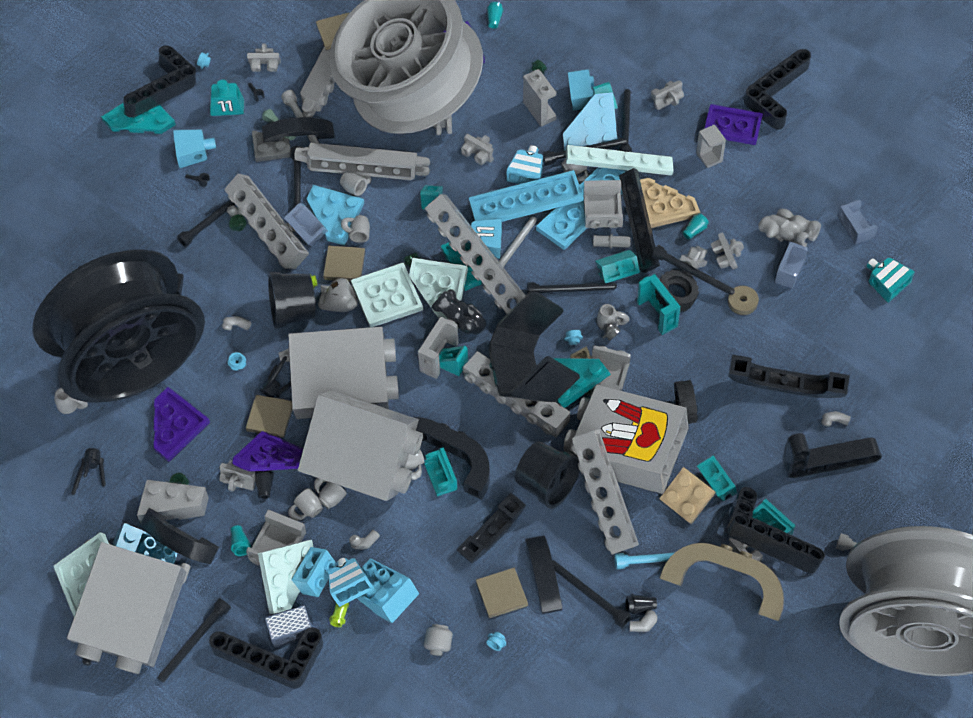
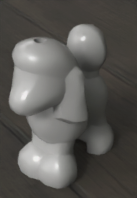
[758,209,821,247]

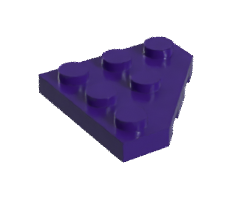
[154,387,210,462]
[232,431,303,471]

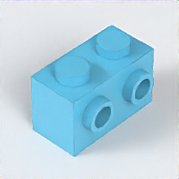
[568,69,594,111]
[292,547,337,597]

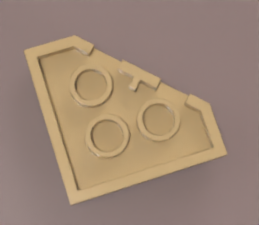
[640,178,700,228]

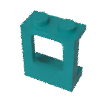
[637,274,681,335]

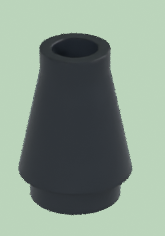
[255,470,274,499]
[625,594,657,615]

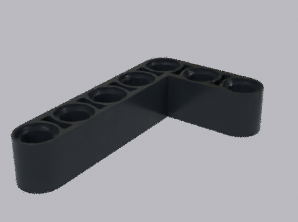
[123,45,196,117]
[744,49,811,130]
[782,433,882,478]
[725,487,825,573]
[209,627,323,689]

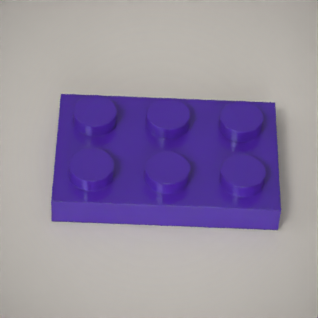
[704,104,763,145]

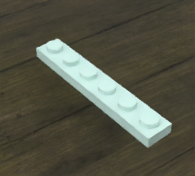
[566,145,673,176]

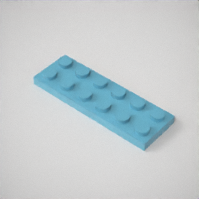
[536,167,625,250]
[469,170,584,222]

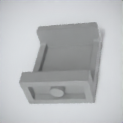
[523,69,556,127]
[583,180,623,229]
[418,317,459,379]
[585,346,631,396]
[246,510,306,565]

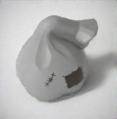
[318,278,358,312]

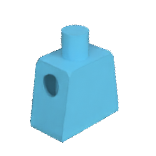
[173,130,216,168]

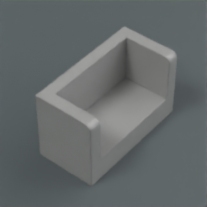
[696,124,726,168]

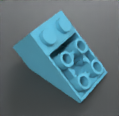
[112,523,178,564]
[357,558,419,623]

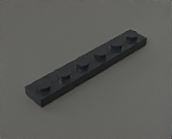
[619,168,660,273]

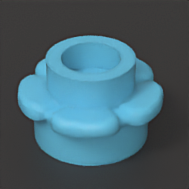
[197,52,211,69]
[564,330,583,345]
[228,352,246,371]
[486,632,506,651]

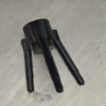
[260,356,291,398]
[71,448,106,495]

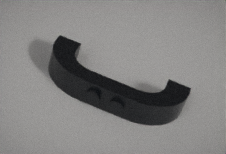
[728,354,850,398]
[413,417,490,500]

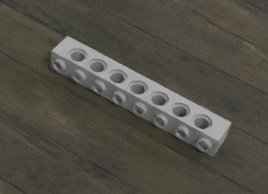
[425,194,526,316]

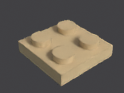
[659,467,716,524]

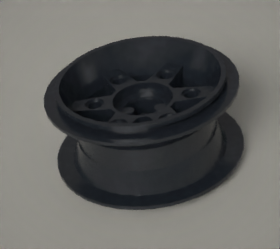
[32,249,205,403]

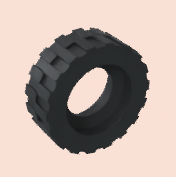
[655,270,699,312]
[674,380,697,424]

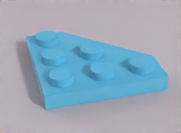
[562,92,617,151]
[307,185,364,246]

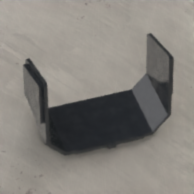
[489,290,580,403]

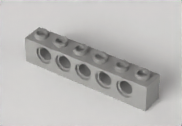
[224,174,309,269]
[463,351,570,437]
[571,430,639,555]

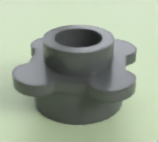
[602,323,621,341]

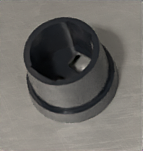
[268,272,315,329]
[515,442,580,509]

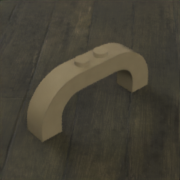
[660,543,784,621]

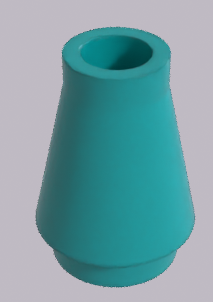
[487,2,504,29]
[682,213,709,240]
[230,525,251,556]

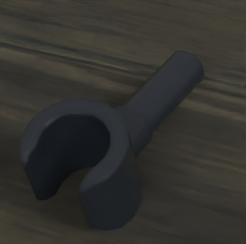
[248,83,265,102]
[185,173,210,187]

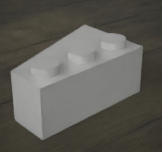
[137,480,209,524]

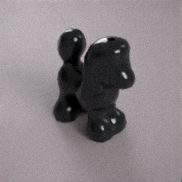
[431,289,486,335]

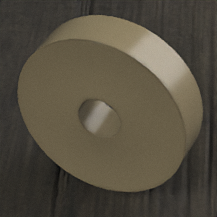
[728,286,759,315]

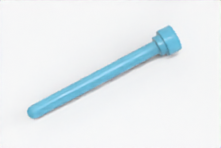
[614,553,674,570]

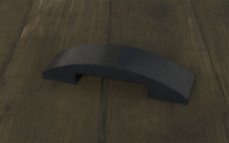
[262,117,335,142]
[457,493,526,563]
[141,508,219,565]
[525,535,563,614]

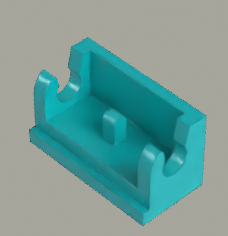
[595,250,640,284]
[424,447,458,496]
[697,455,737,501]
[752,499,795,535]

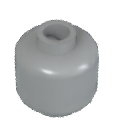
[424,624,453,656]

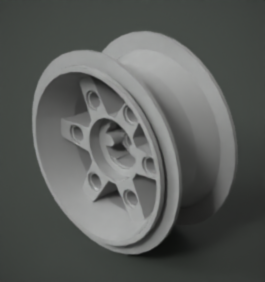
[330,0,483,134]
[839,526,973,676]

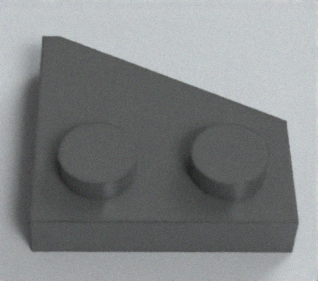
[252,131,290,162]

